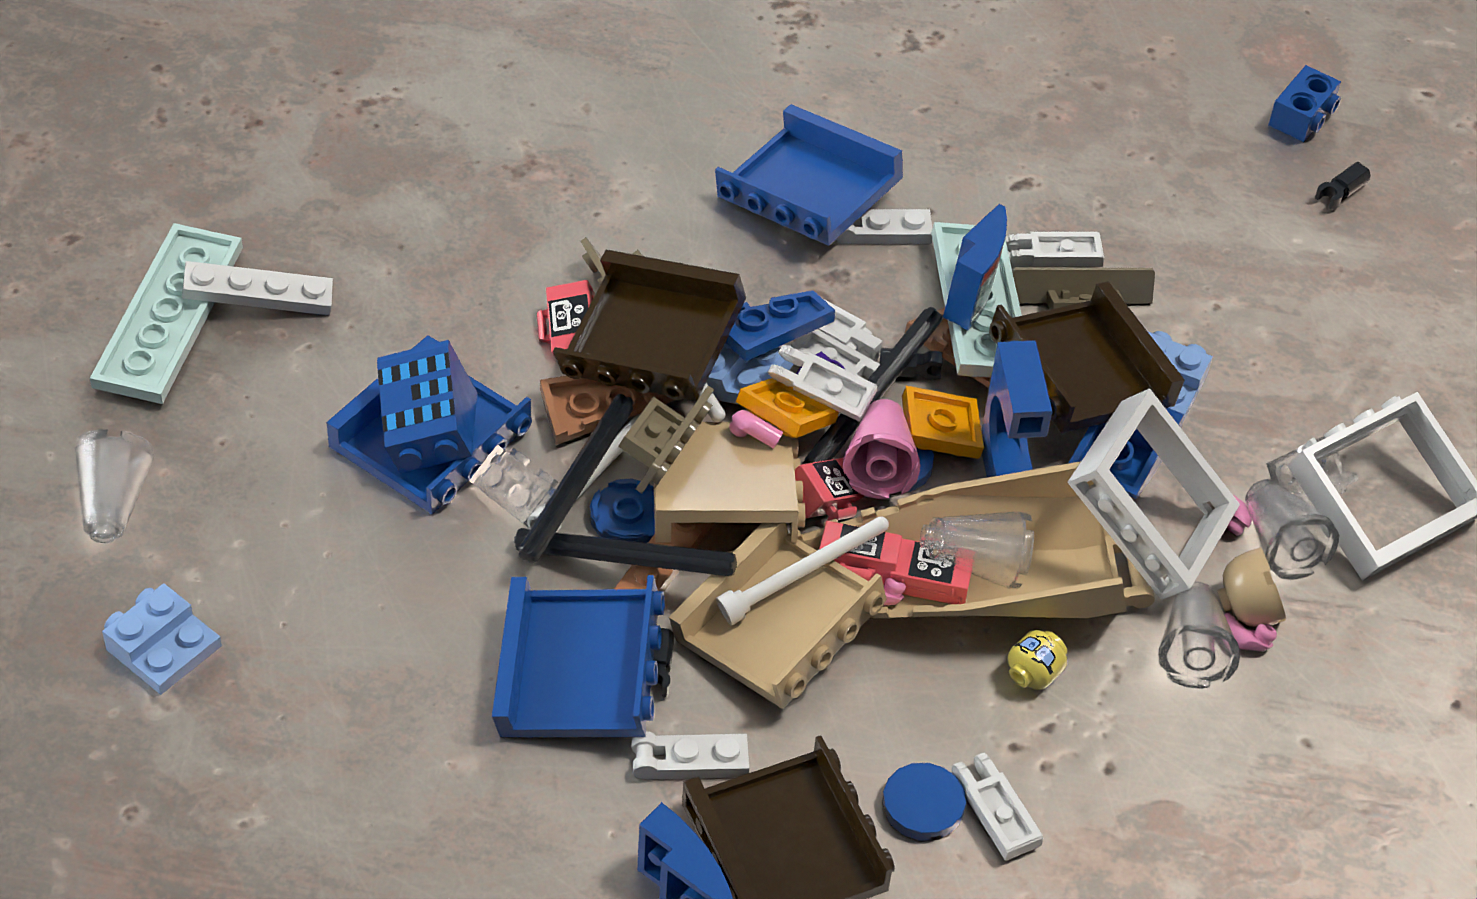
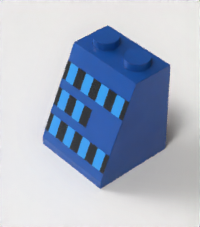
[377,340,477,474]

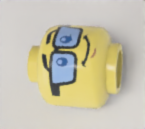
[1008,630,1067,690]

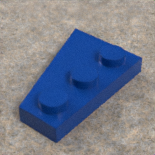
[725,290,835,362]

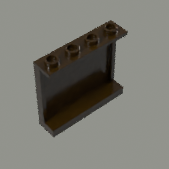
[553,249,747,402]
[989,281,1185,433]
[682,735,895,899]

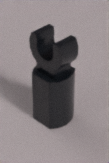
[1315,162,1371,210]
[879,348,943,380]
[653,628,675,697]

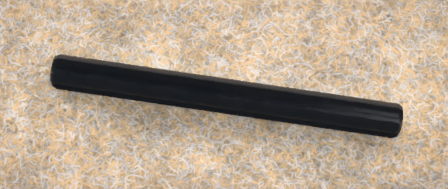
[804,307,943,464]
[519,394,634,563]
[514,528,737,577]

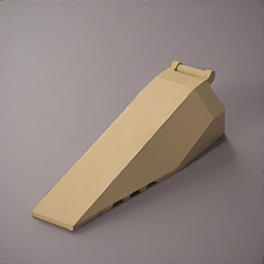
[729,461,1155,619]

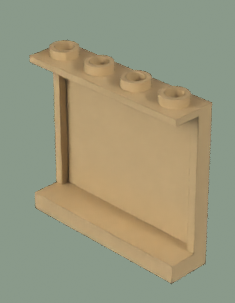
[654,422,805,543]
[668,523,887,709]

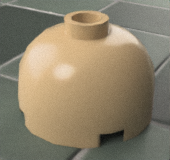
[1217,547,1286,627]

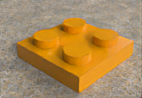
[736,378,839,438]
[901,386,984,459]

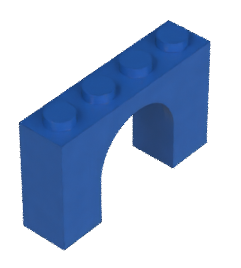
[981,341,1052,478]

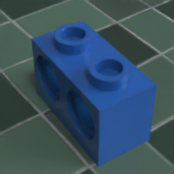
[1268,65,1341,142]

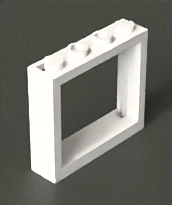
[1068,389,1240,600]
[1287,392,1477,581]

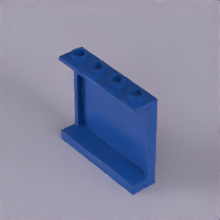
[715,104,903,246]
[326,335,532,514]
[492,575,665,737]

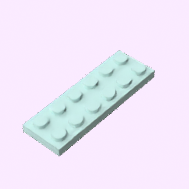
[931,222,1022,377]
[90,223,243,404]

